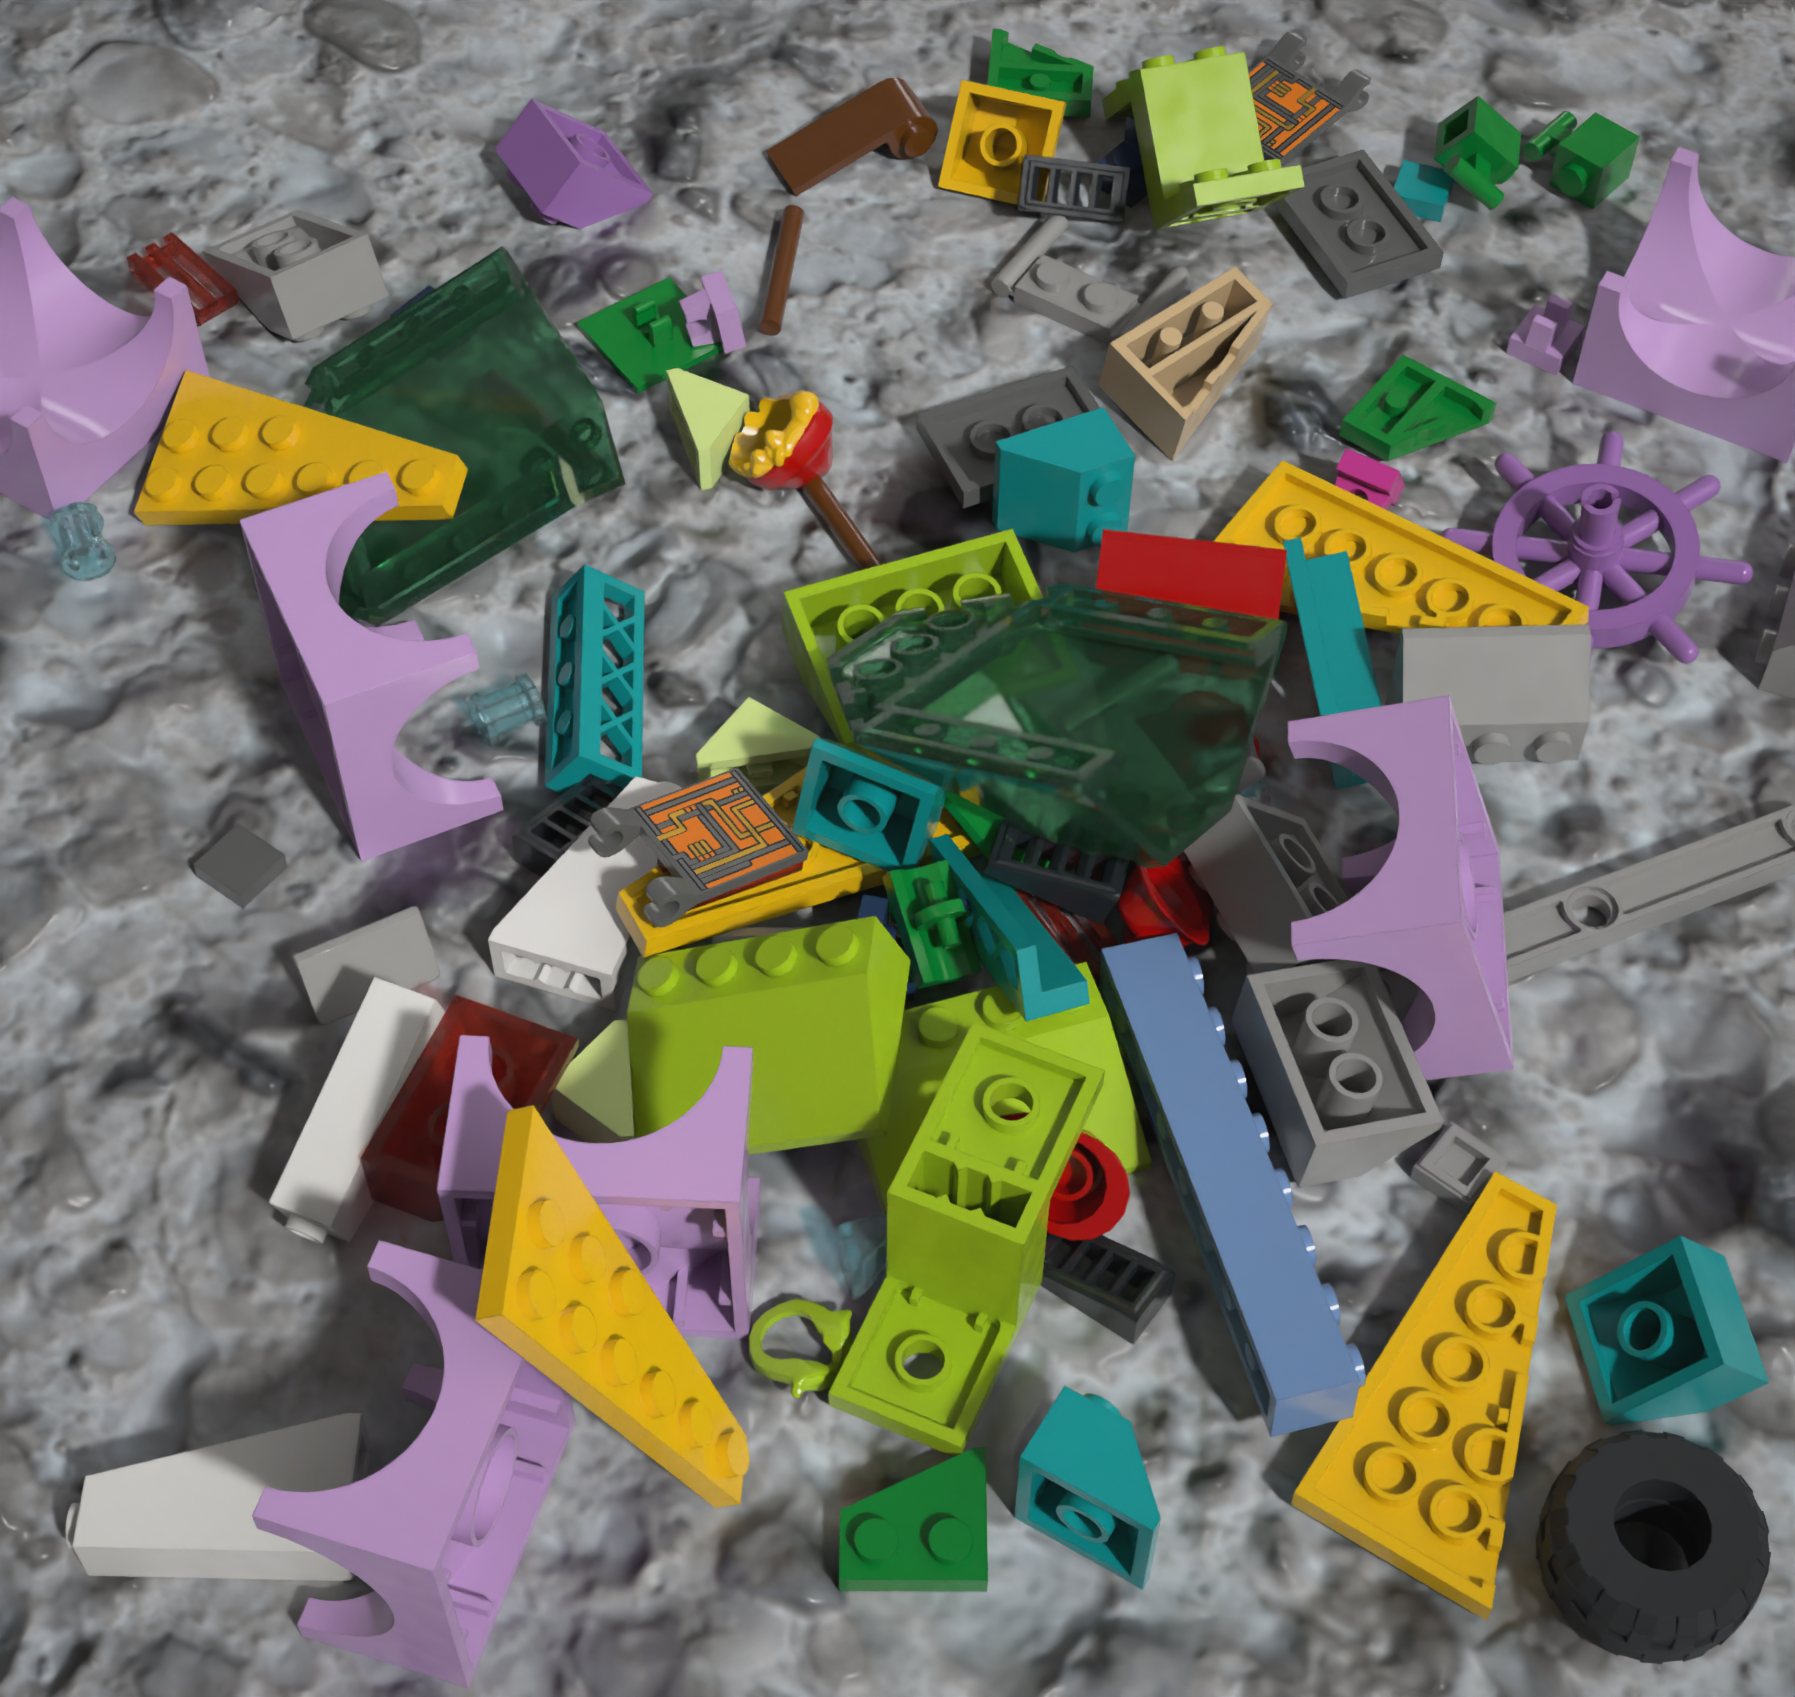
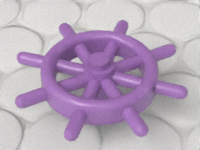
[1440,431,1753,664]

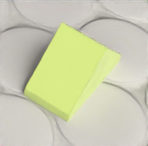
[666,368,750,491]
[696,697,821,793]
[549,1019,636,1143]

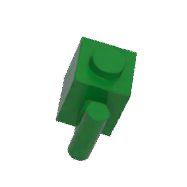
[1434,96,1521,210]
[1523,111,1640,210]

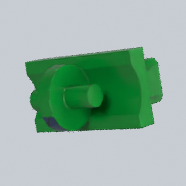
[882,860,982,989]

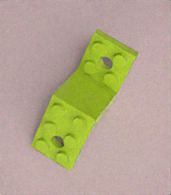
[1102,46,1305,231]
[828,1021,1105,1457]

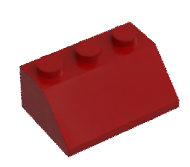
[1088,529,1287,684]

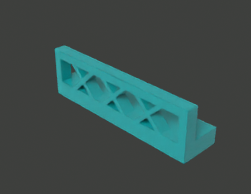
[1283,537,1382,789]
[545,564,645,794]
[929,834,1090,1022]

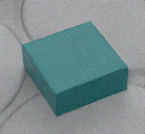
[1394,160,1454,222]

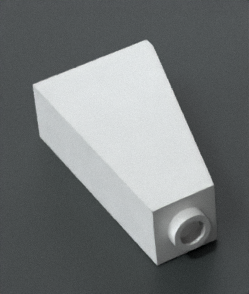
[488,777,682,1011]
[269,977,464,1244]
[66,1413,371,1581]

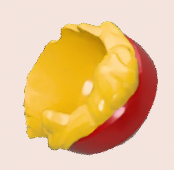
[728,390,833,491]

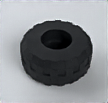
[1536,1430,1771,1664]

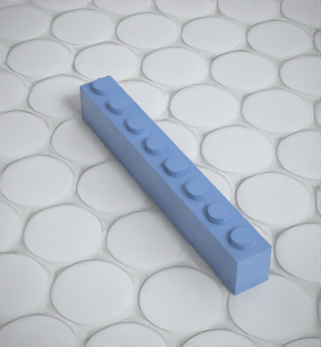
[1099,933,1366,1437]

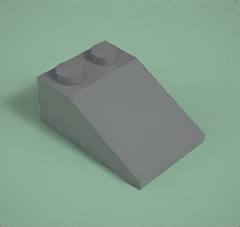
[202,210,389,342]

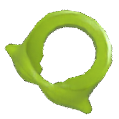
[749,1299,853,1398]

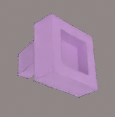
[679,270,746,354]
[1506,294,1585,375]

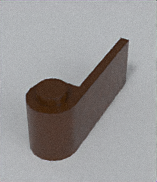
[766,78,938,197]

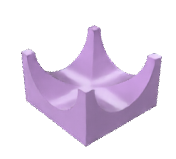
[1573,147,1795,463]
[0,197,210,525]
[239,472,503,862]
[1287,695,1514,1080]
[437,1035,761,1339]
[252,1240,576,1688]

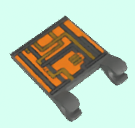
[1248,30,1371,166]
[588,767,809,928]

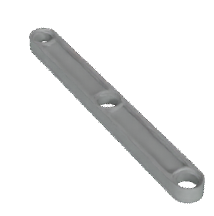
[1376,804,1795,1022]

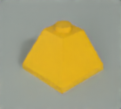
[938,80,1066,205]

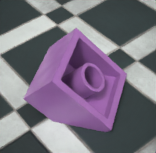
[495,99,654,229]

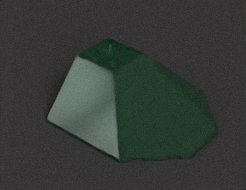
[252,246,626,628]
[826,583,1287,868]

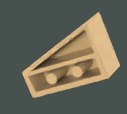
[1098,266,1273,461]

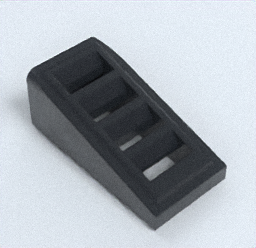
[1016,154,1130,223]
[512,774,624,877]
[983,819,1132,925]
[1041,1232,1175,1345]

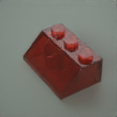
[360,995,579,1222]

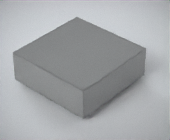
[1410,1121,1508,1216]

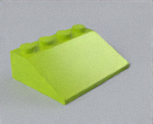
[782,529,1079,748]
[627,916,911,1155]
[857,962,1152,1223]

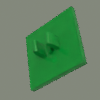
[576,277,724,394]

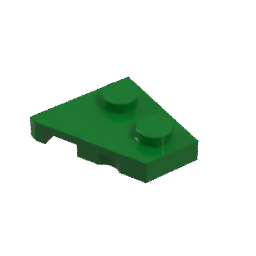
[987,29,1094,117]
[1339,355,1497,461]
[839,1447,988,1592]

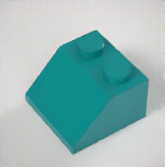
[992,407,1135,553]
[792,738,949,871]
[1564,1235,1769,1426]
[1014,1385,1161,1590]

